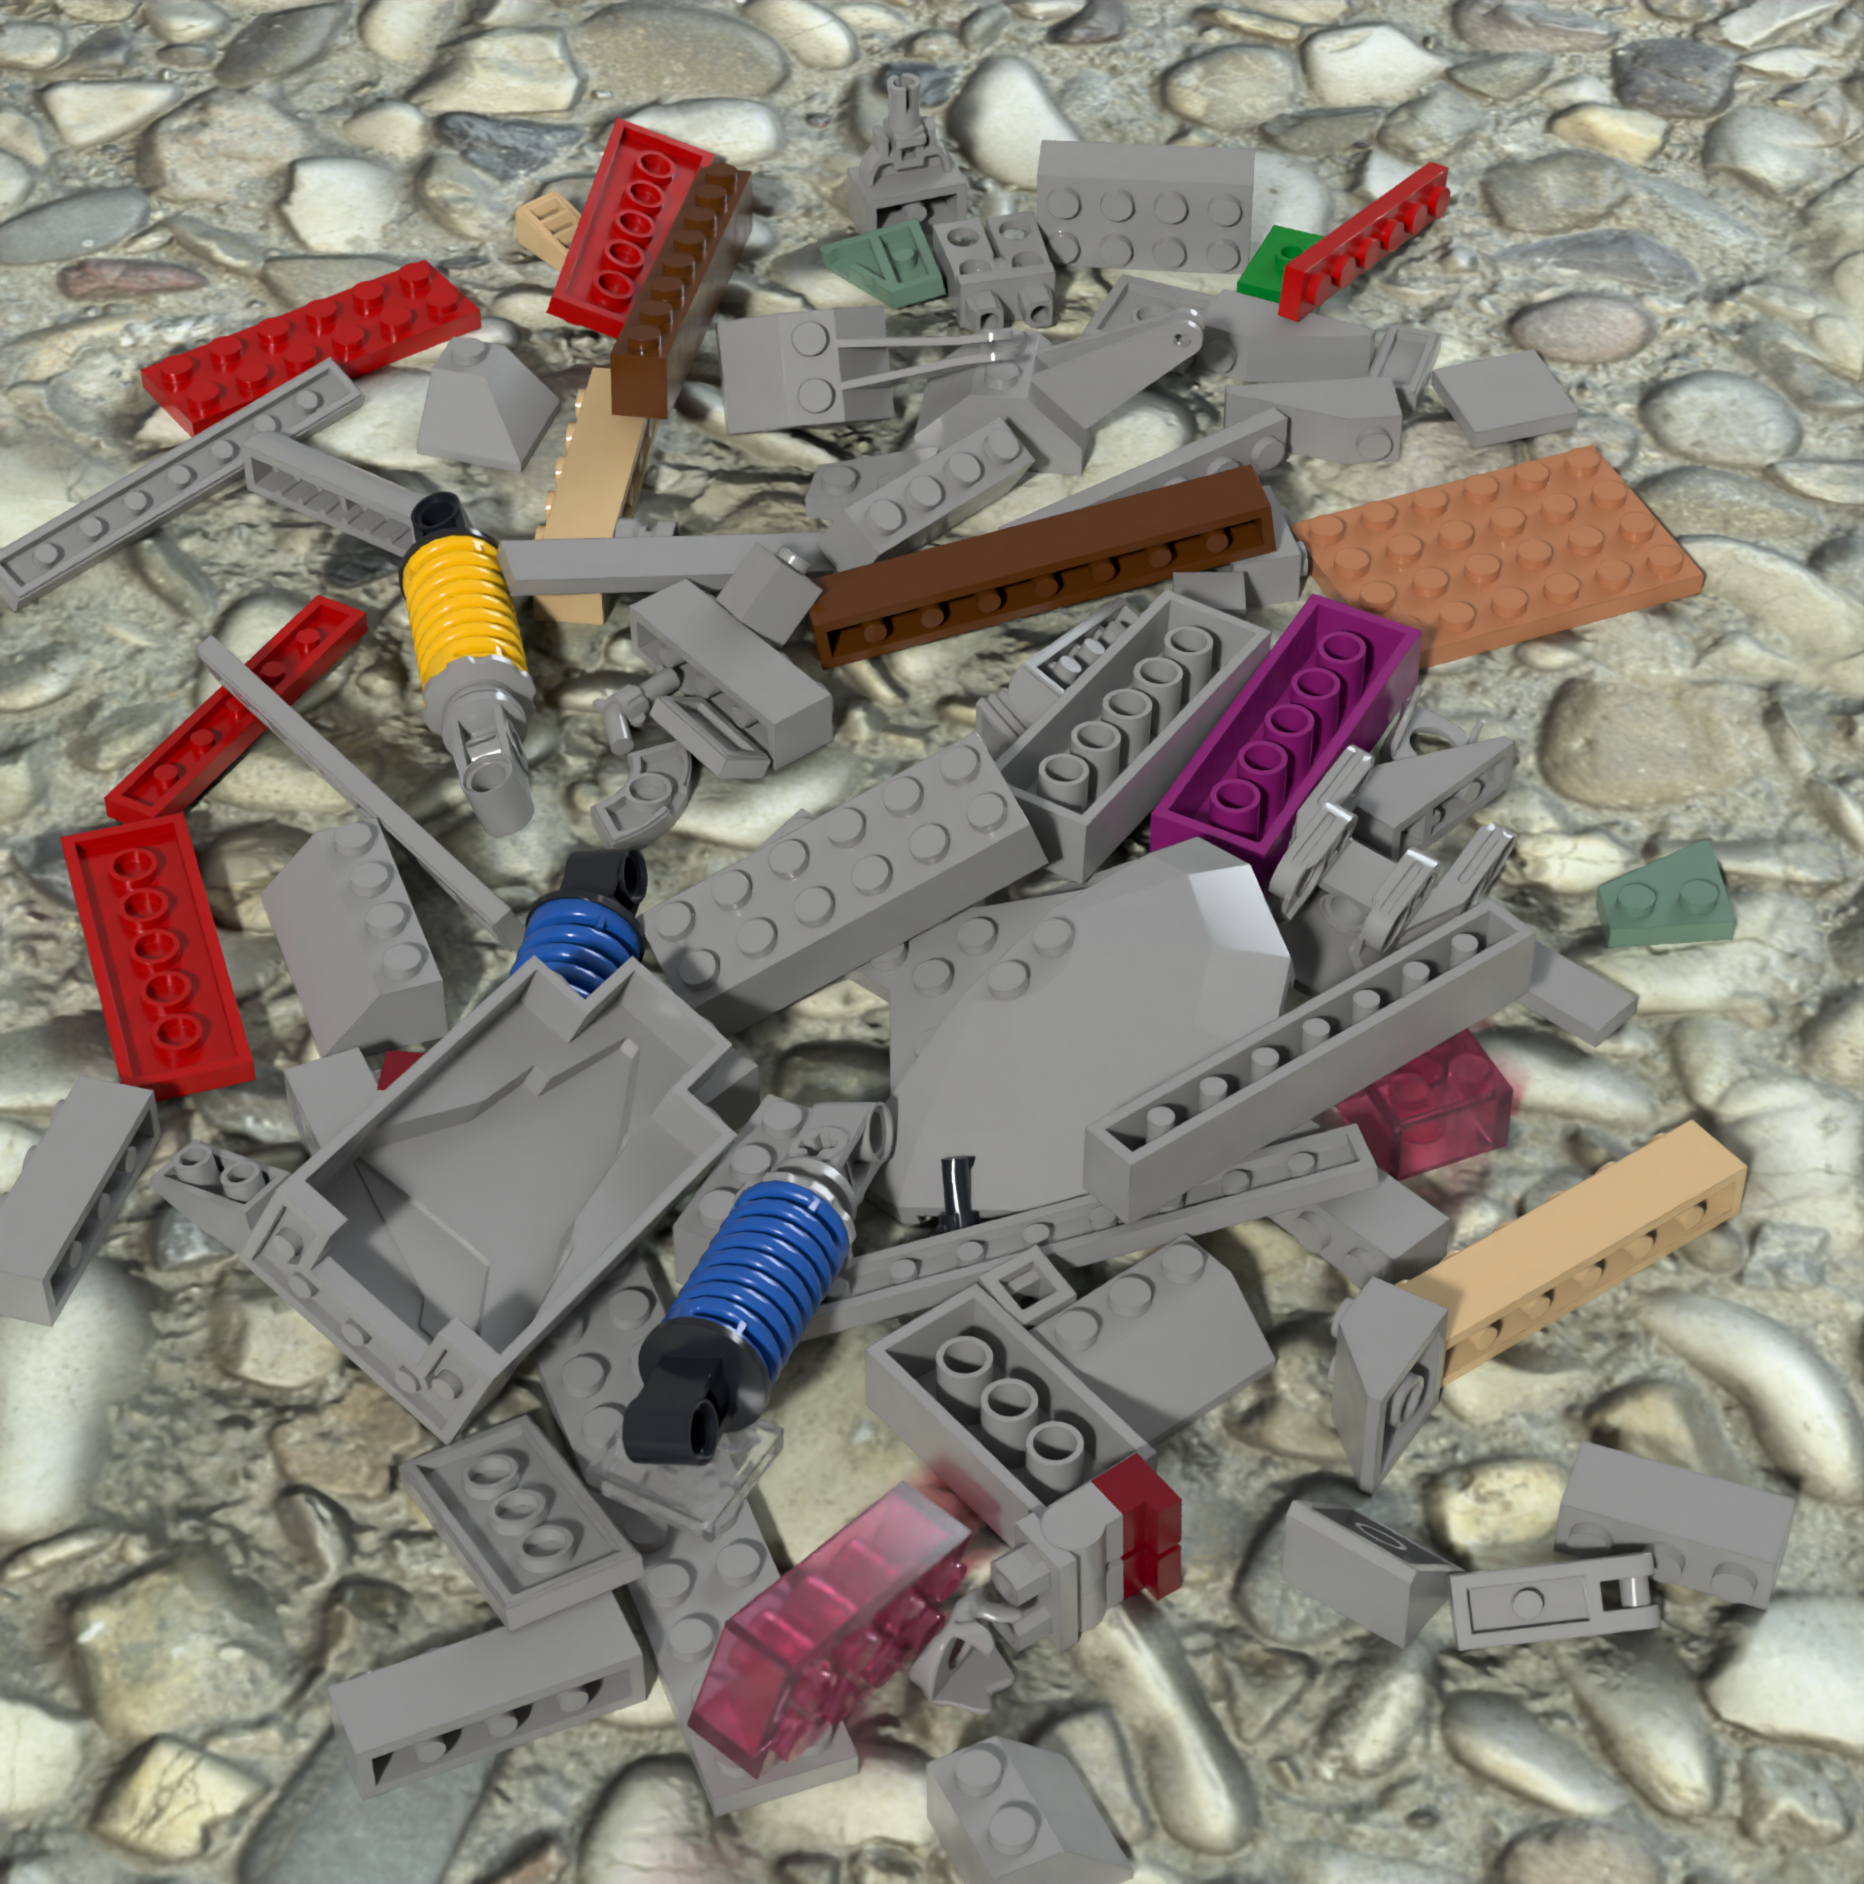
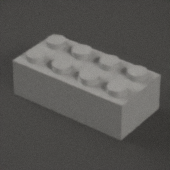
[1037,140,1255,275]
[864,1283,1158,1549]

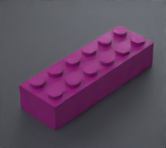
[1150,593,1422,902]

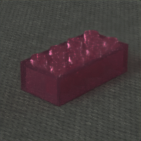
[687,1481,973,1780]

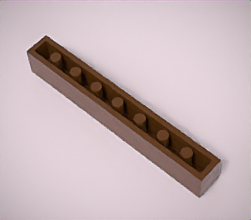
[610,163,753,420]
[806,464,1276,670]

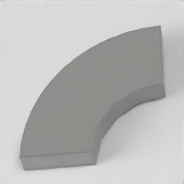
[590,740,692,850]

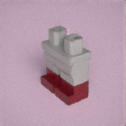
[990,1453,1182,1652]

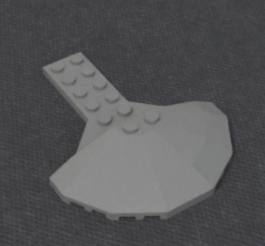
[751,808,1295,1224]

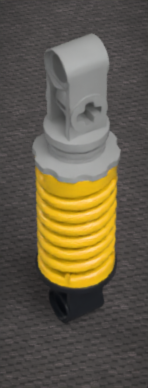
[398,492,536,837]

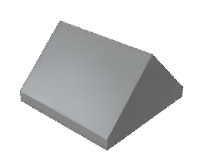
[1282,1500,1467,1650]

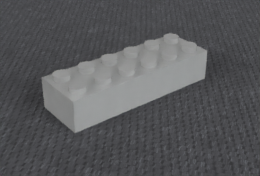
[995,590,1272,885]
[636,731,1049,1039]

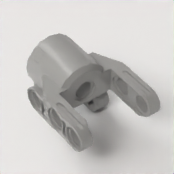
[1268,744,1517,997]

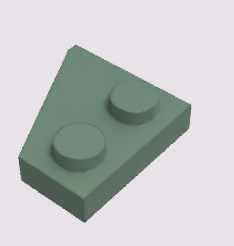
[1596,840,1736,948]

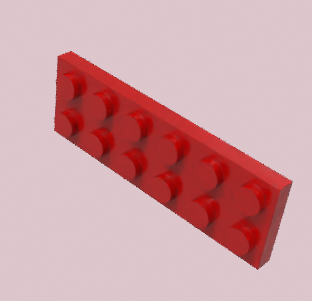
[546,118,714,340]
[140,260,482,437]
[60,812,256,1102]

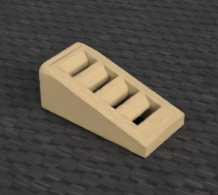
[515,191,581,272]

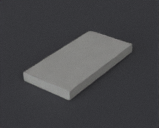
[398,1414,645,1632]

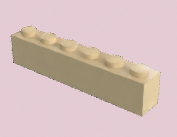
[533,367,661,625]
[1395,1119,1748,1389]

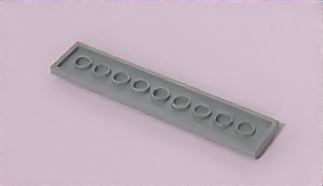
[529,1246,859,1817]

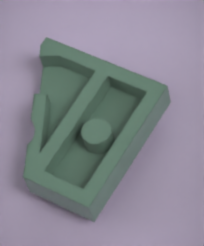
[819,218,946,309]

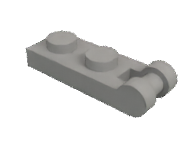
[1446,1552,1661,1651]

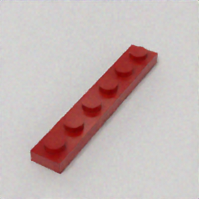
[1278,161,1450,322]
[104,595,368,824]

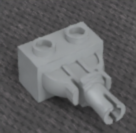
[847,73,967,235]

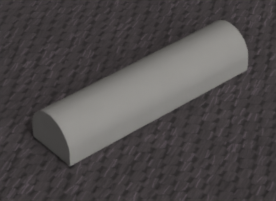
[1008,596,1142,724]

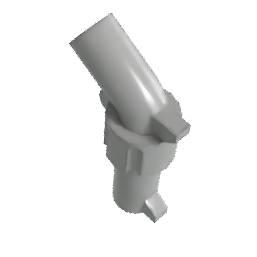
[592,664,680,755]

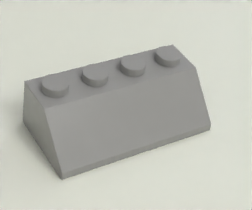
[261,817,449,1059]

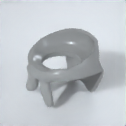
[1380,686,1484,764]
[908,1588,1023,1716]

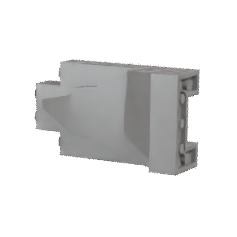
[237,955,738,1445]

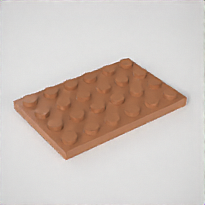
[1292,445,1704,670]

